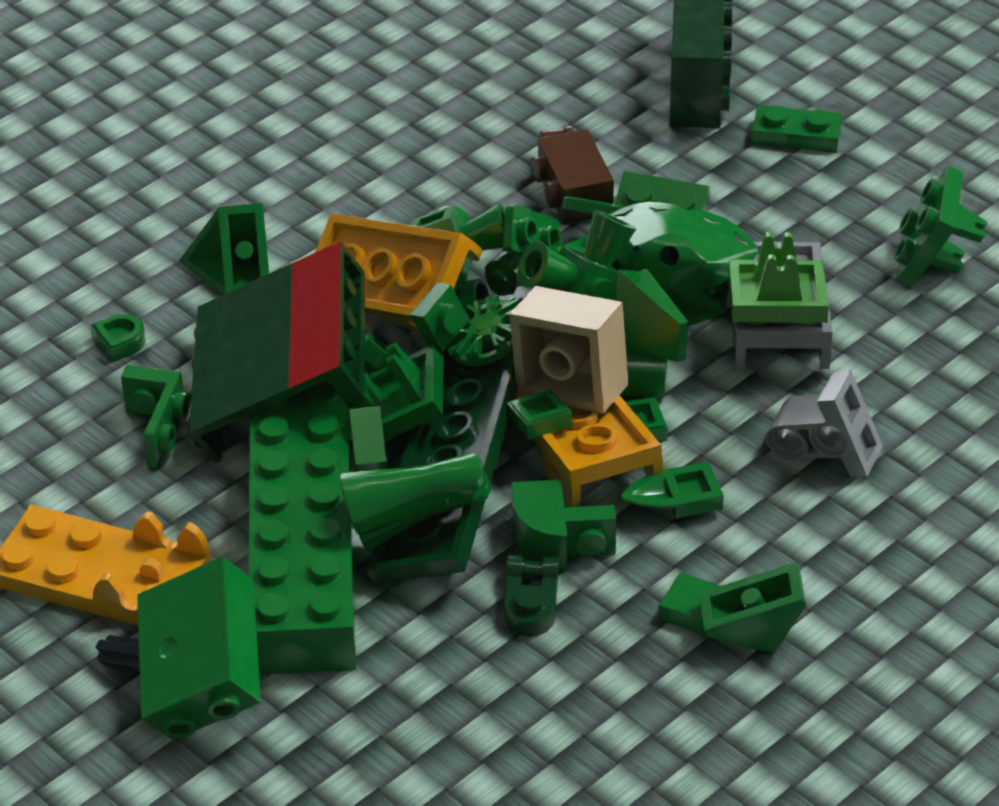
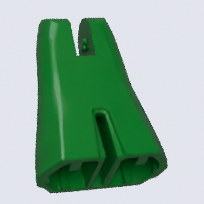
[339,453,491,551]

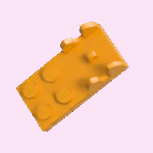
[315,213,483,332]
[515,393,663,507]
[0,504,211,626]

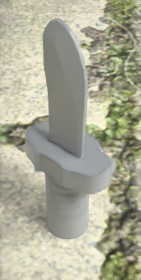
[365,313,412,352]

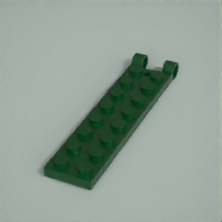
[366,274,533,585]

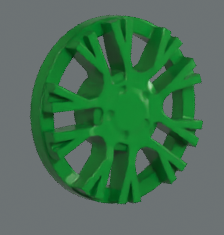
[446,295,520,366]

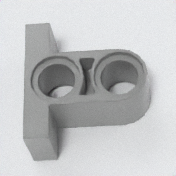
[766,370,883,478]

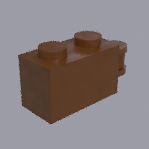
[532,126,614,225]

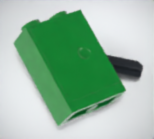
[96,556,261,740]

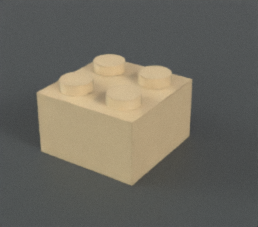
[510,286,628,414]

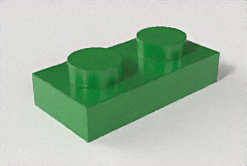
[752,105,842,152]

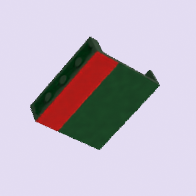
[187,241,365,463]

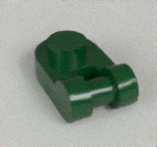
[504,554,559,637]

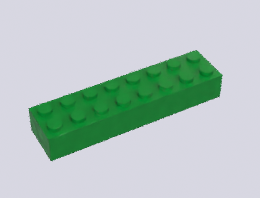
[248,380,356,675]

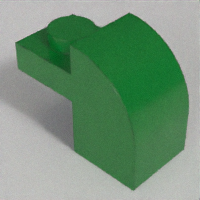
[512,480,616,571]

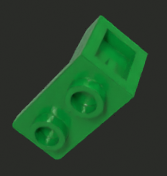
[502,205,561,257]
[121,365,190,469]

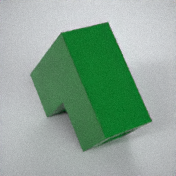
[349,406,387,472]

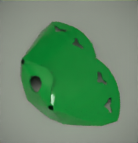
[609,202,758,291]

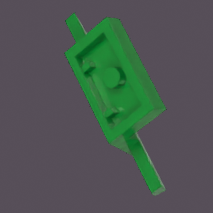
[562,171,737,236]

